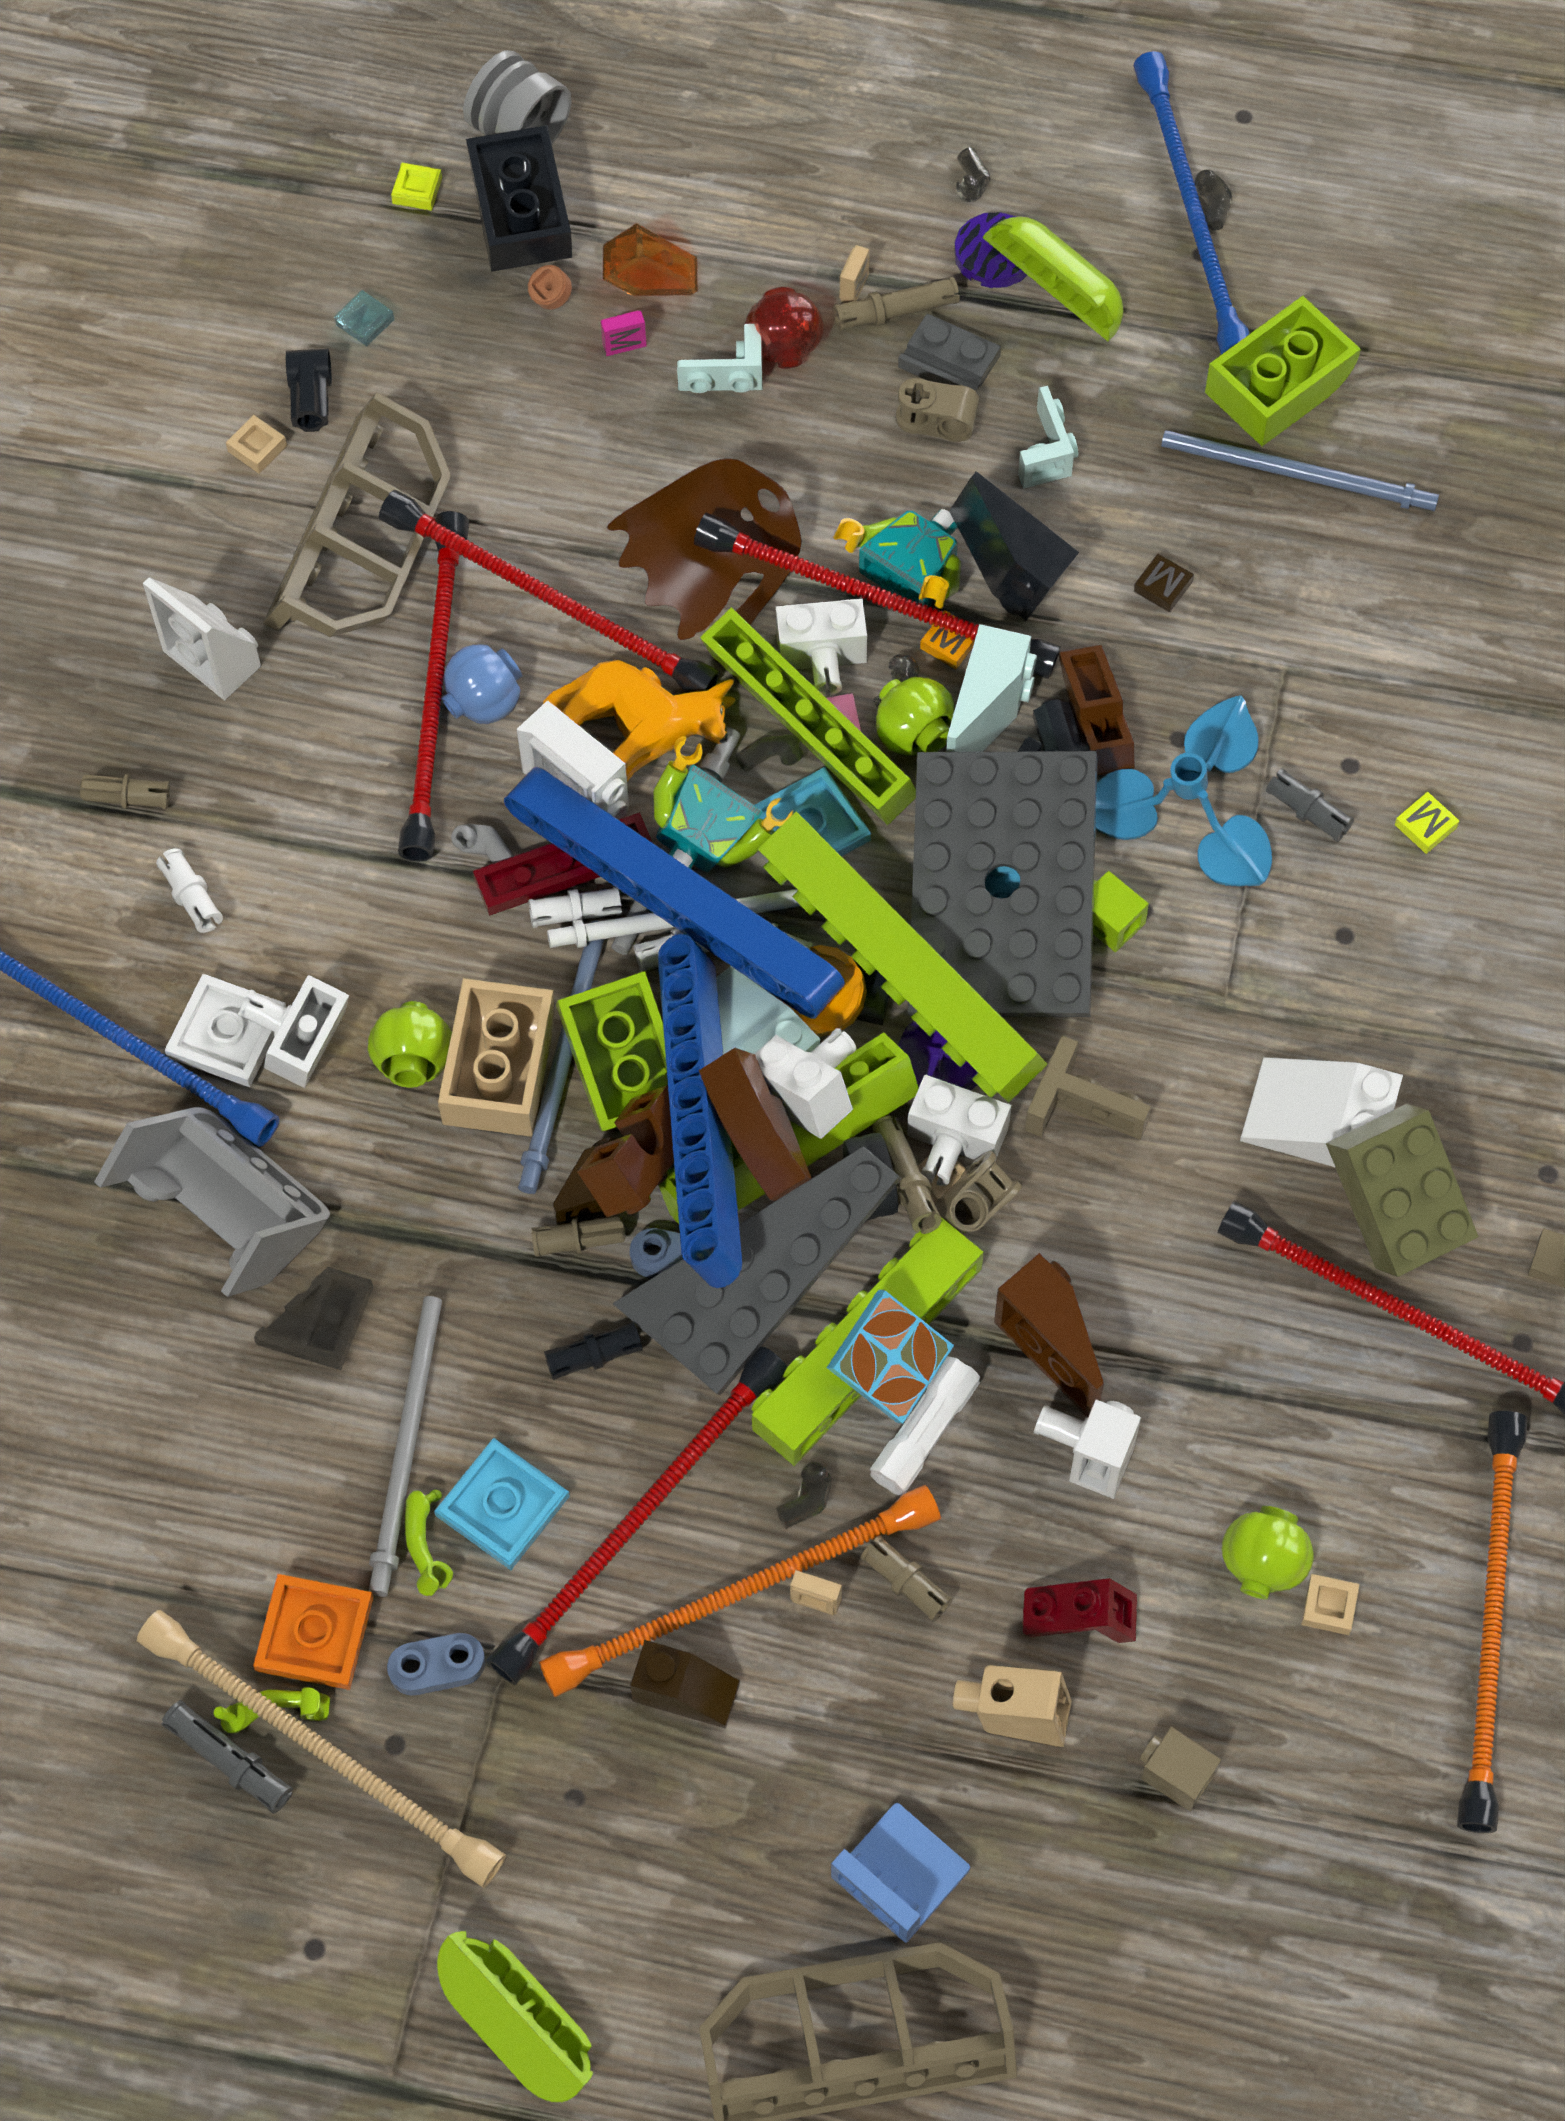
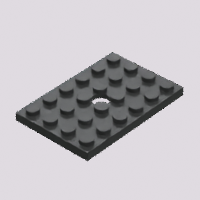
[908,751,1097,1017]

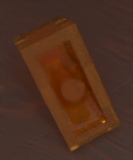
[603,223,698,296]

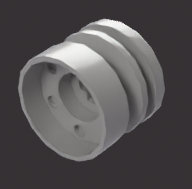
[463,50,572,144]

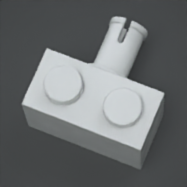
[776,599,867,696]
[238,975,349,1088]
[755,1028,856,1139]
[907,1075,1011,1186]
[1034,1400,1141,1499]

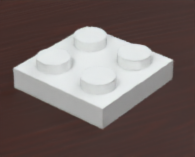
[165,974,287,1087]

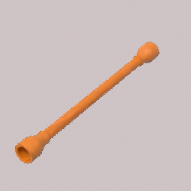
[539,1485,941,1697]

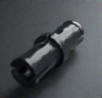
[544,1322,643,1380]

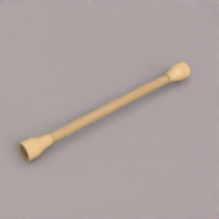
[137,1610,506,1888]

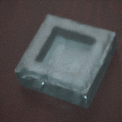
[334,290,394,347]

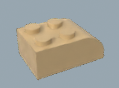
[438,978,554,1137]

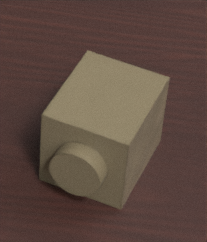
[1140,1727,1221,1812]

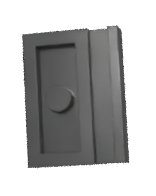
[898,314,1001,391]

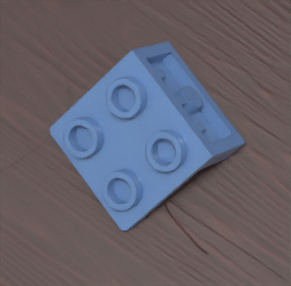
[831,1803,970,1943]

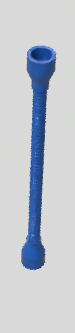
[1133,51,1250,355]
[0,948,279,1147]

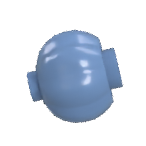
[441,644,522,724]

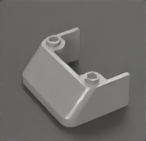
[94,1107,330,1297]

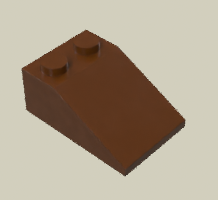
[994,1253,1104,1417]

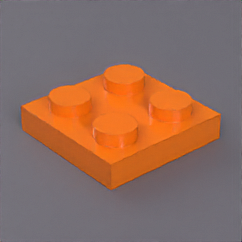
[253,1574,374,1690]

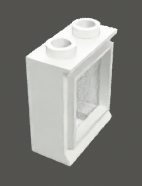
[517,700,629,820]

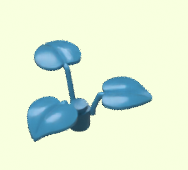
[1096,695,1272,886]

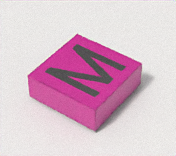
[600,310,647,357]

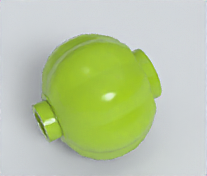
[876,677,955,756]
[367,1001,452,1088]
[1221,1506,1314,1600]

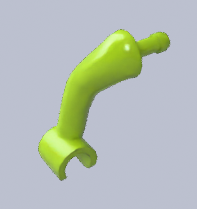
[405,1489,453,1596]
[214,1687,330,1733]

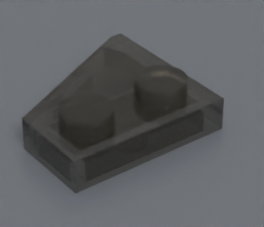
[254,1267,374,1370]

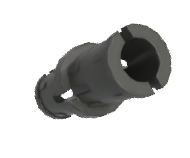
[1266,768,1354,842]

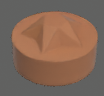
[528,265,572,310]

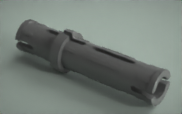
[161,1700,293,1814]

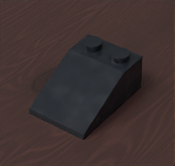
[466,125,572,272]
[949,471,1079,621]

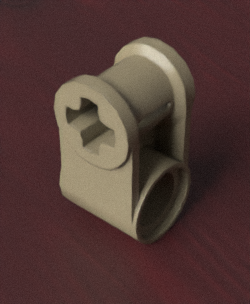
[896,378,979,442]
[935,1150,1022,1234]

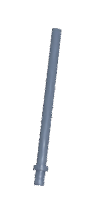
[1161,430,1439,511]
[518,921,604,1194]

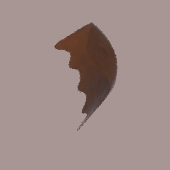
[607,458,802,661]

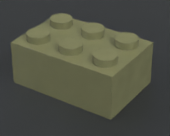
[1326,1104,1479,1277]

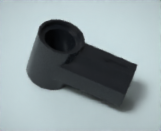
[285,348,332,432]
[1033,699,1090,752]

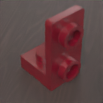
[1023,1578,1137,1643]

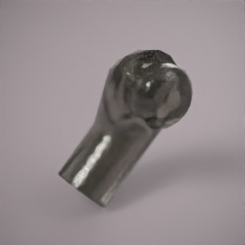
[1194,169,1233,230]
[735,735,804,772]
[776,1462,832,1529]

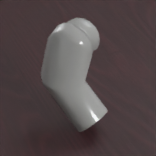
[451,824,514,864]

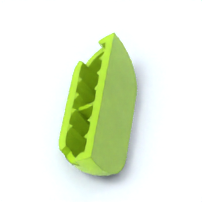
[983,217,1123,342]
[437,1931,593,2102]

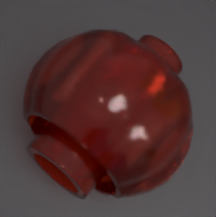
[745,287,824,369]

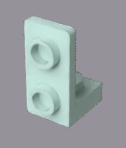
[677,324,762,393]
[1018,386,1078,489]

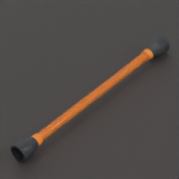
[1457,1411,1527,1833]

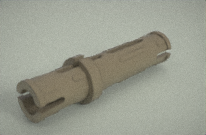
[833,277,960,332]
[872,1116,941,1234]

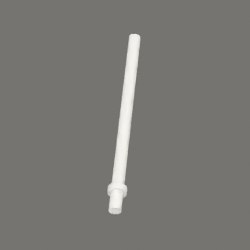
[547,889,801,948]

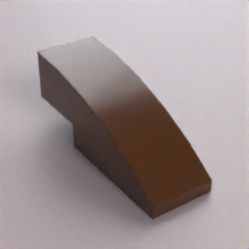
[1059,645,1135,776]
[699,1047,812,1201]

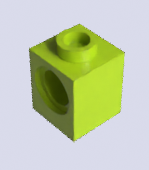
[1093,870,1149,953]

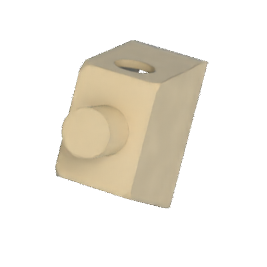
[953,1665,1072,1747]

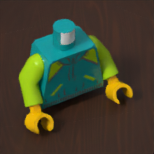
[833,509,962,608]
[653,736,793,872]

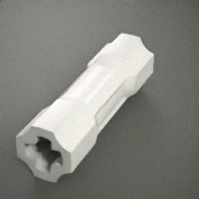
[870,1356,980,1496]

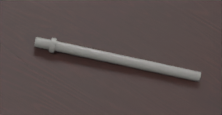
[369,1296,442,1597]

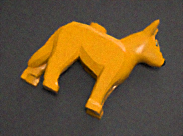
[543,660,735,782]

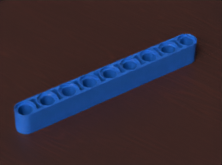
[504,767,845,1019]
[658,934,742,1288]

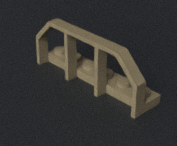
[263,392,451,637]
[699,1942,1017,2121]

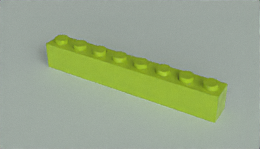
[758,811,1048,1103]

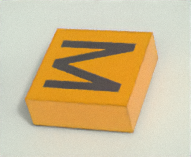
[920,610,975,670]

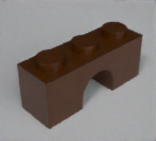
[577,1085,674,1217]

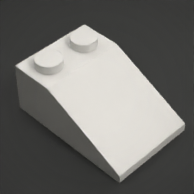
[143,578,261,701]
[1240,1057,1403,1167]

